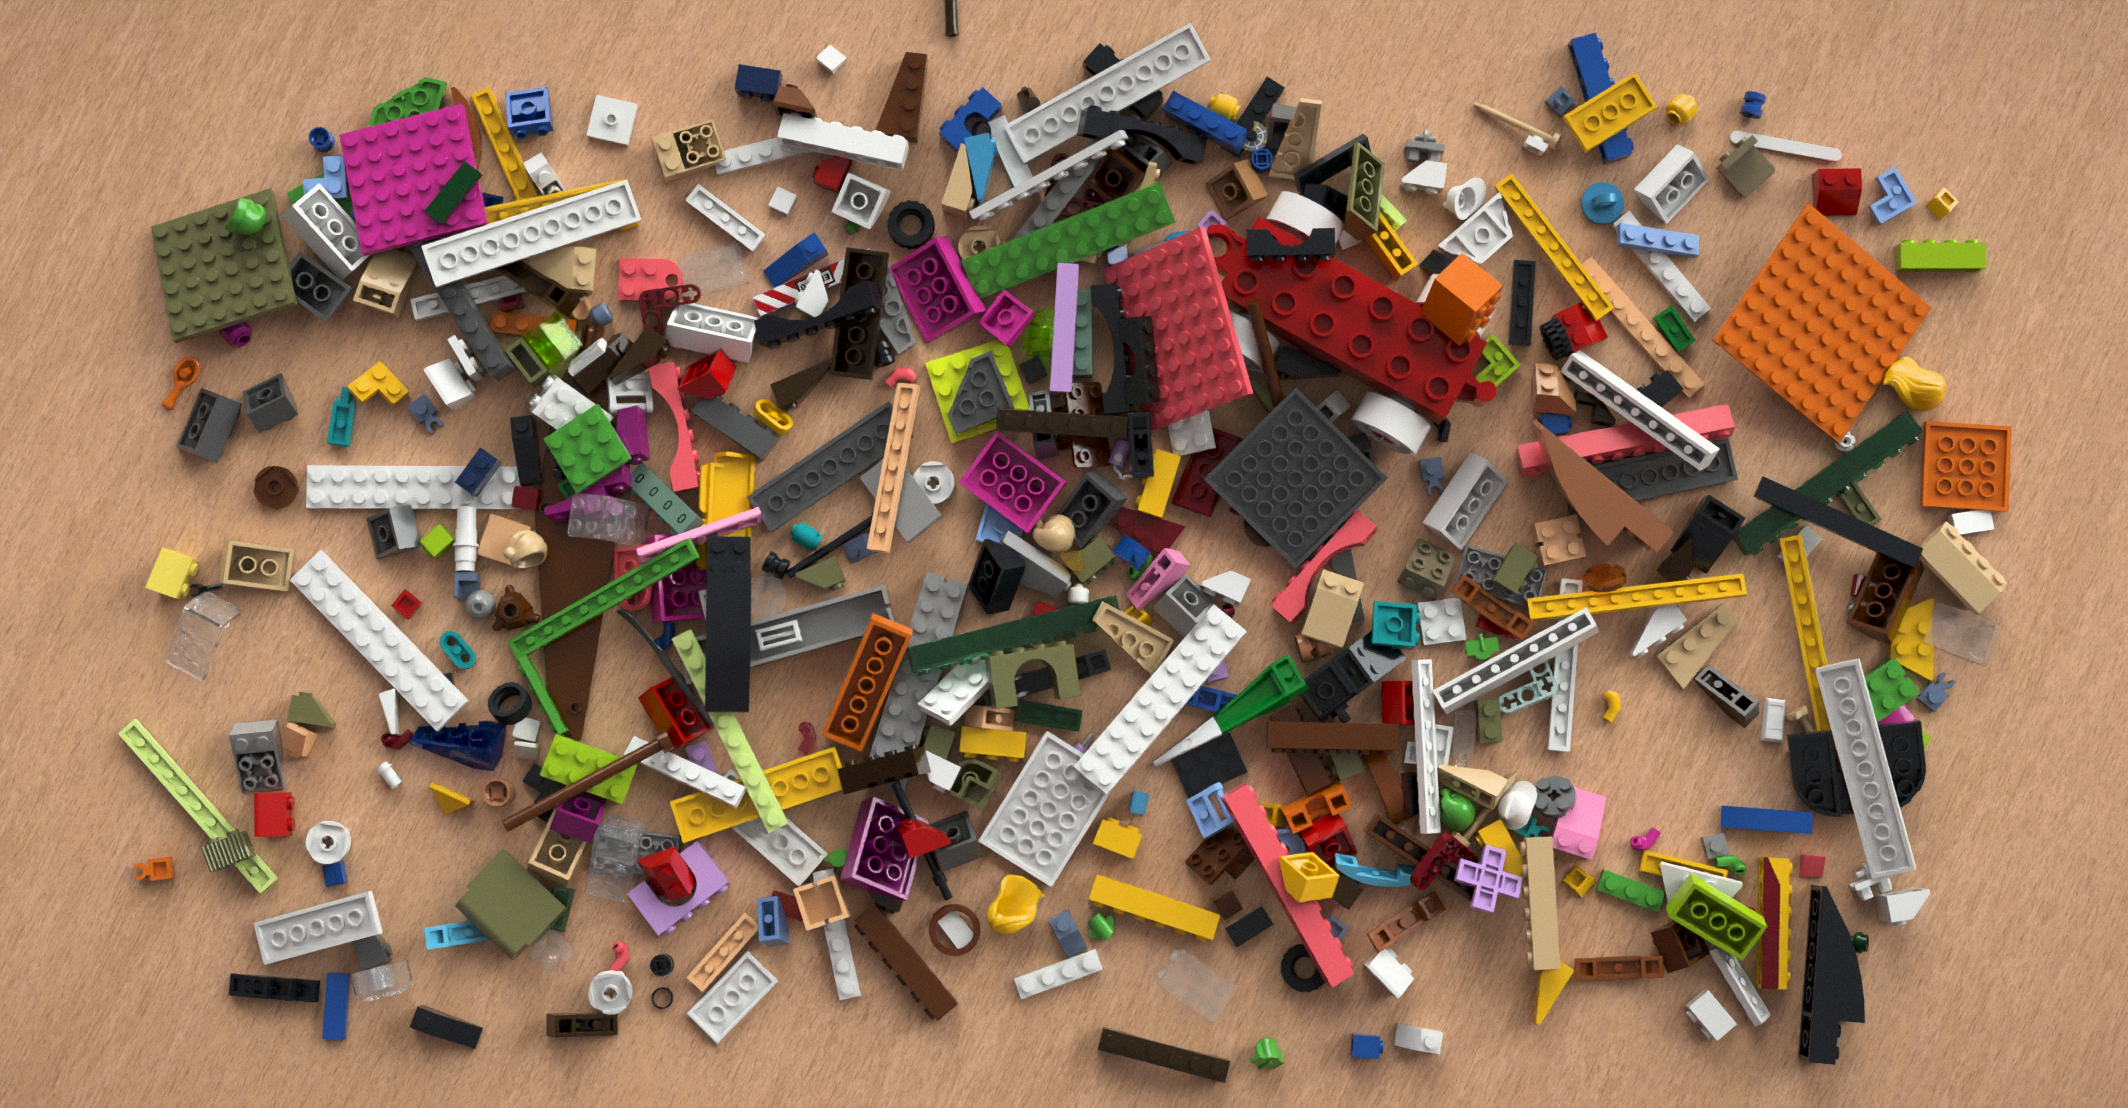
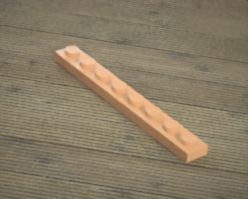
[1582,257,1704,399]
[867,383,920,553]

